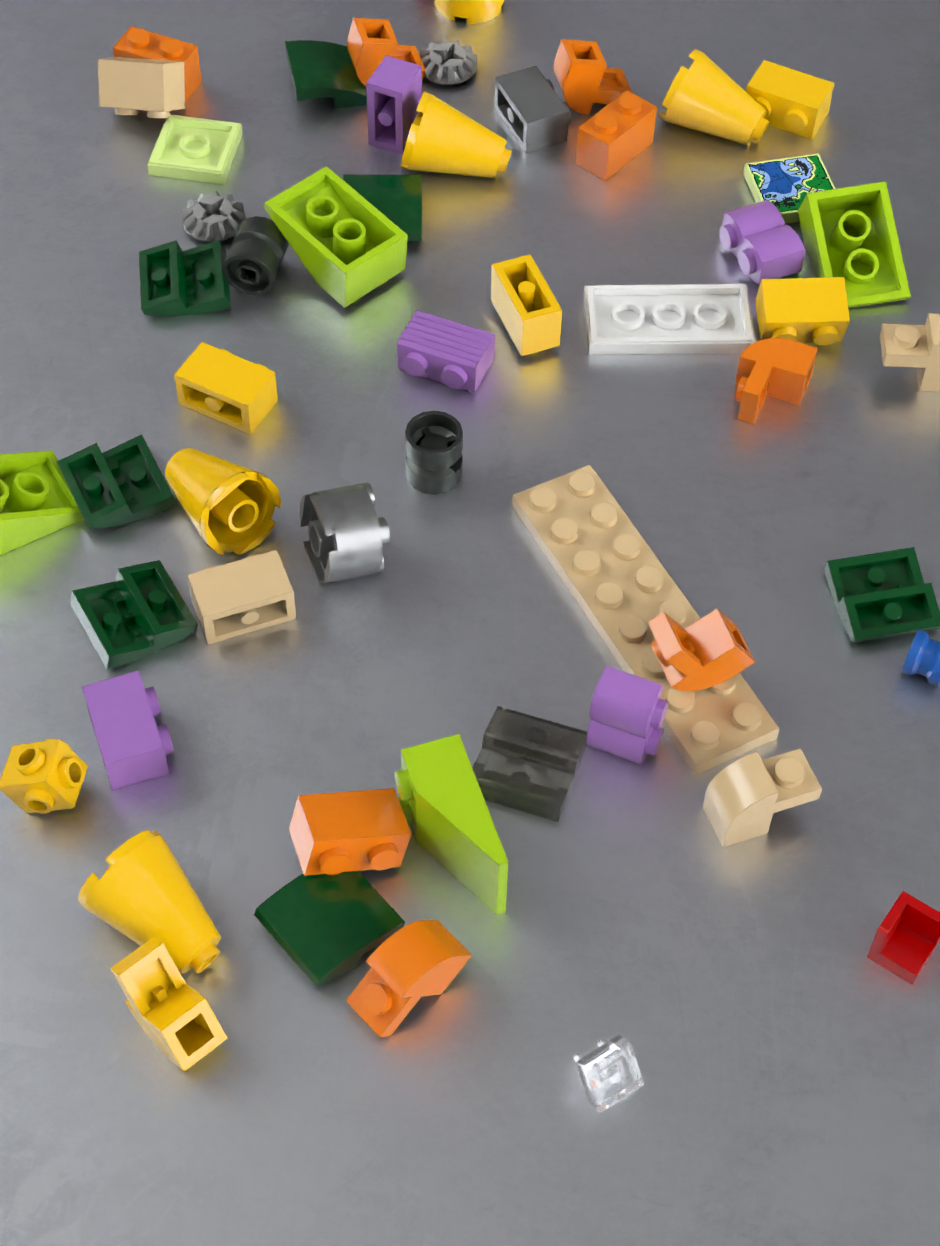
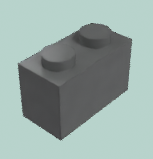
[494,66,572,153]

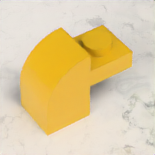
[110,937,228,1072]

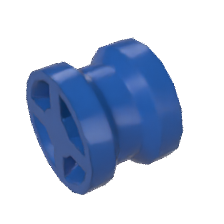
[901,629,940,686]

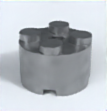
[299,482,390,584]

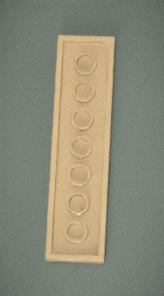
[512,465,780,776]

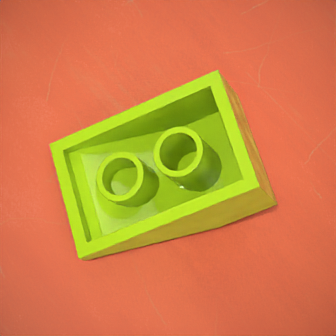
[264,166,408,308]
[798,181,911,308]
[0,450,84,556]
[394,734,508,914]

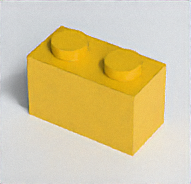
[746,60,834,139]
[491,254,562,356]
[755,277,850,346]
[174,342,278,435]

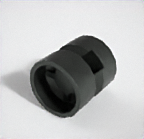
[222,216,289,295]
[405,411,463,495]

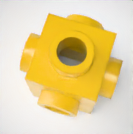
[0,739,88,814]

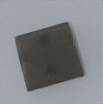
[472,706,588,822]

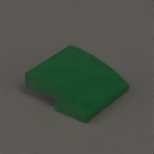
[285,40,367,109]
[343,174,422,241]
[139,240,231,317]
[57,434,178,529]
[823,547,940,643]
[70,560,198,669]
[254,871,405,987]

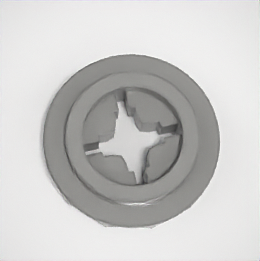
[420,39,477,84]
[181,191,246,242]

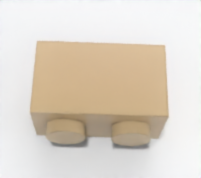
[98,57,185,118]
[187,550,296,645]

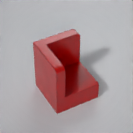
[867,891,940,985]

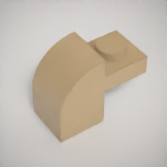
[880,313,940,392]
[703,748,822,848]

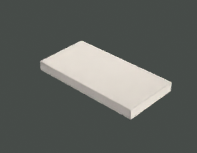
[584,284,756,355]

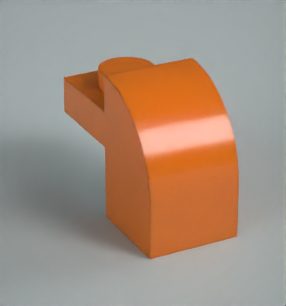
[347,17,426,86]
[553,39,632,115]
[734,338,818,425]
[648,609,756,691]
[346,920,472,1038]

